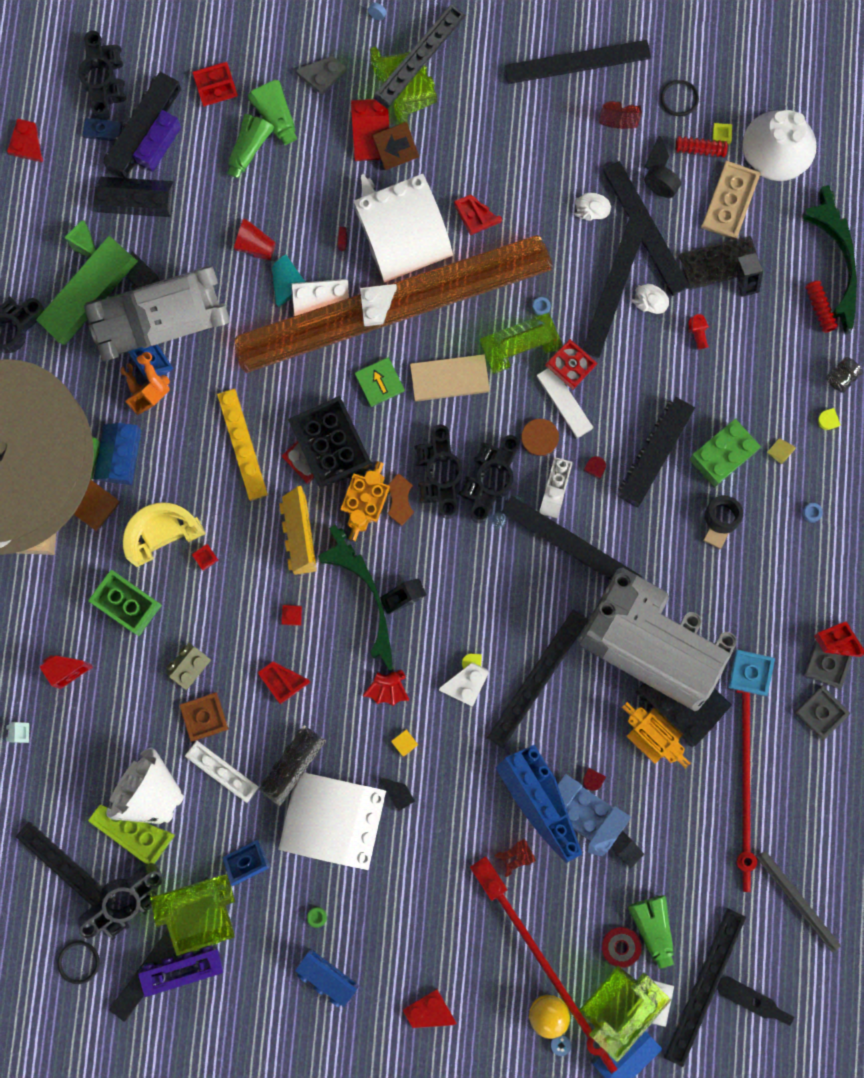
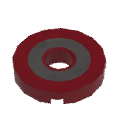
[601,927,642,968]

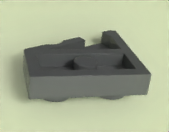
[296,56,346,96]

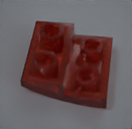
[599,101,642,129]

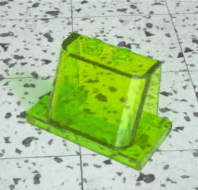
[369,46,437,124]
[479,312,563,375]
[150,874,235,956]
[579,966,671,1063]

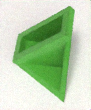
[64,220,96,258]

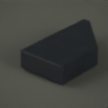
[645,136,669,170]
[380,778,416,812]

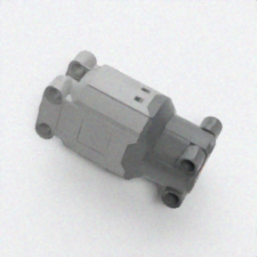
[84,265,230,362]

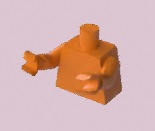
[120,352,170,416]

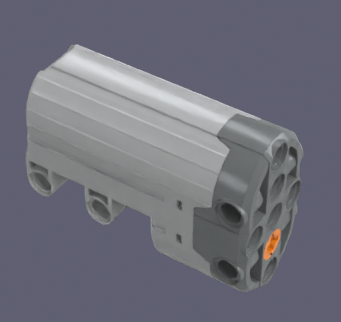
[578,568,737,711]

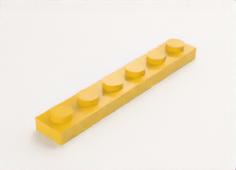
[217,389,268,501]

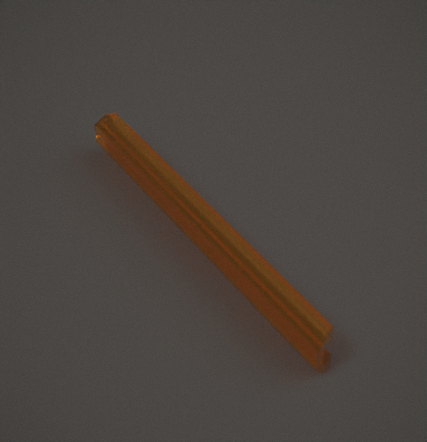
[235,235,553,373]

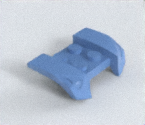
[558,774,631,857]

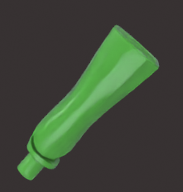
[247,80,297,145]
[227,114,274,178]
[627,895,674,969]

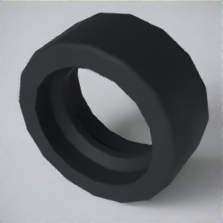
[644,165,682,198]
[705,495,743,534]

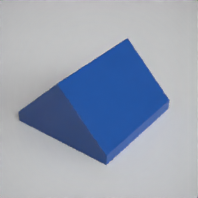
[128,344,173,382]
[222,840,271,886]

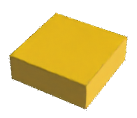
[391,729,418,757]

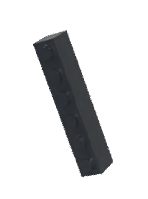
[103,71,181,178]
[618,397,696,508]

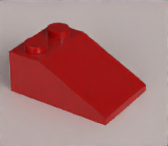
[351,99,390,161]

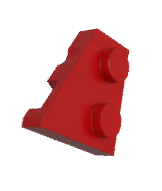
[454,194,503,236]
[258,661,311,705]
[403,989,457,1028]

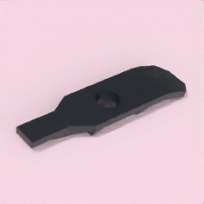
[717,976,794,1026]

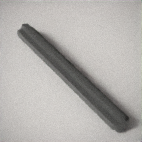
[757,851,841,952]

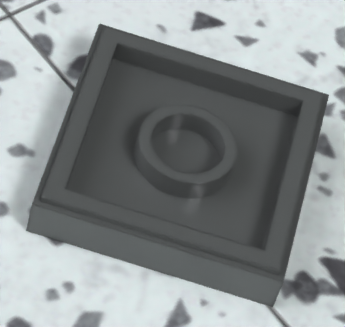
[803,640,853,689]
[794,685,851,741]

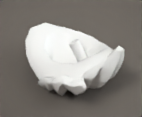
[574,193,611,221]
[631,284,669,314]

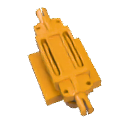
[341,461,390,542]
[622,702,691,769]

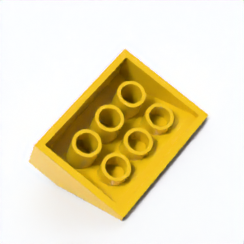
[279,486,317,575]

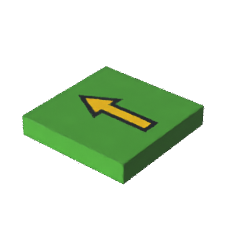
[355,357,405,407]

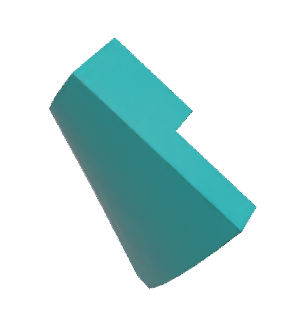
[271,254,305,307]

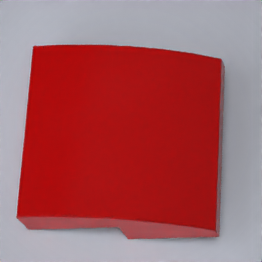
[192,62,238,107]

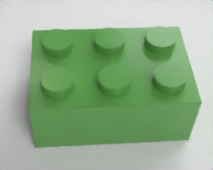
[689,418,761,488]
[88,569,162,636]

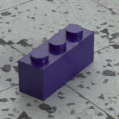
[133,110,181,172]

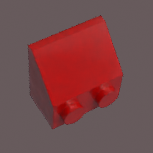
[39,655,93,689]

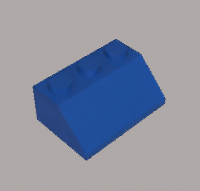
[94,423,141,485]
[295,949,359,1007]
[591,1019,662,1078]

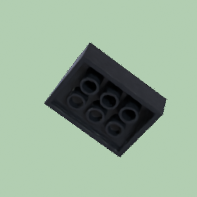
[288,396,373,488]
[635,683,732,747]

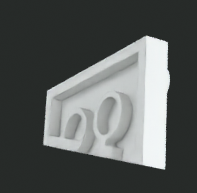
[291,279,349,322]

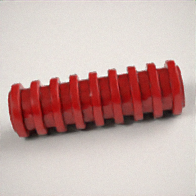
[675,136,728,158]
[805,280,838,333]

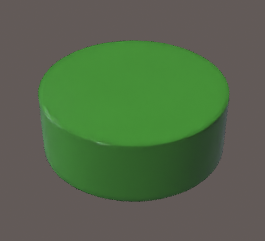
[307,907,327,928]

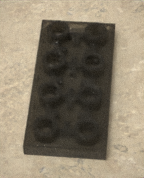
[679,236,758,290]
[259,725,326,806]

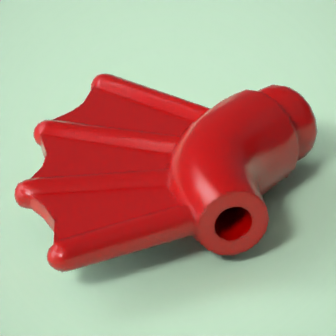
[363,669,409,706]

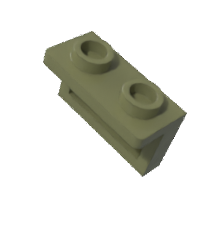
[165,642,211,690]

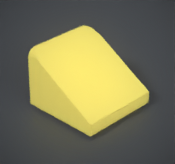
[767,438,796,465]

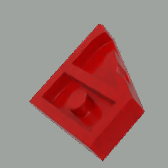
[7,118,43,163]
[814,621,864,657]

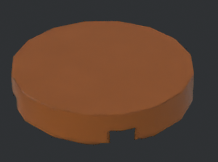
[521,419,559,456]

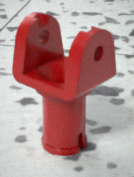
[688,314,709,350]

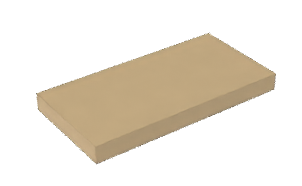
[701,160,761,240]
[410,354,490,402]

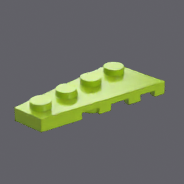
[88,805,176,864]

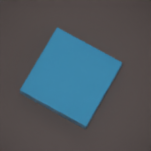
[728,649,775,697]

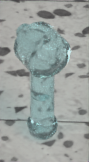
[492,495,523,528]

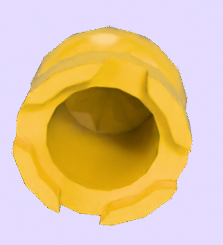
[529,994,570,1039]

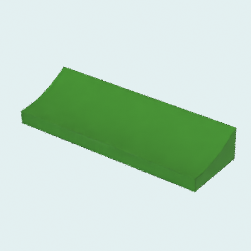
[36,236,138,345]

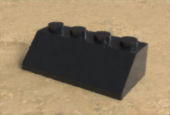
[93,176,175,217]

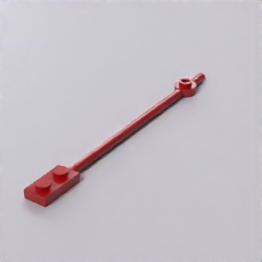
[736,690,757,892]
[470,856,617,1074]

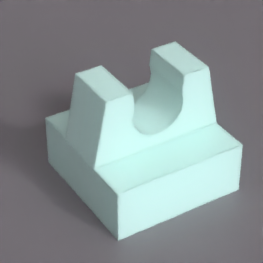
[6,722,29,743]

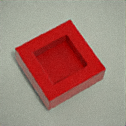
[192,544,219,571]
[281,605,302,626]

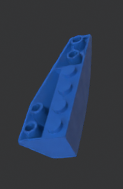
[496,744,582,863]

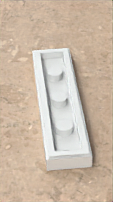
[537,368,593,439]
[185,740,259,803]

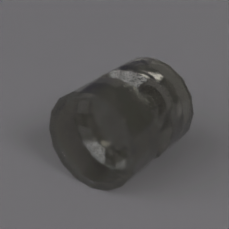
[826,357,863,393]

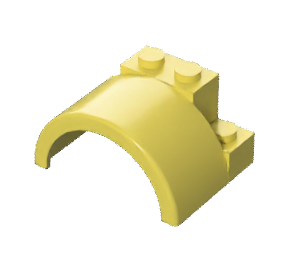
[123,503,206,567]

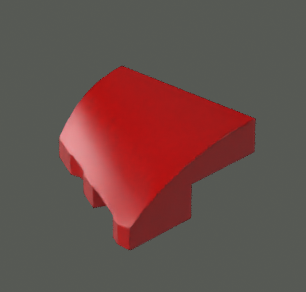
[234,218,276,260]

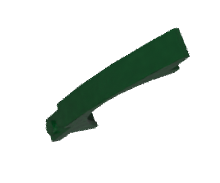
[802,185,857,335]
[318,525,393,672]

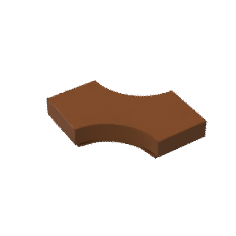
[387,473,414,527]

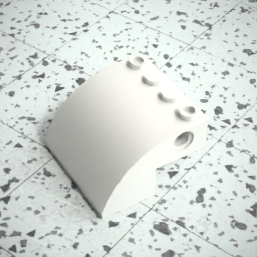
[354,174,453,283]
[278,771,386,870]

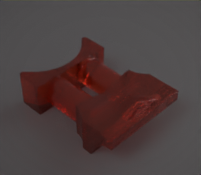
[494,838,536,877]

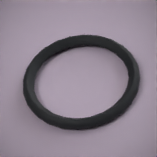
[661,80,699,116]
[57,941,100,984]

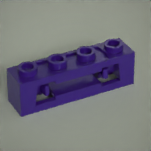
[138,945,224,997]

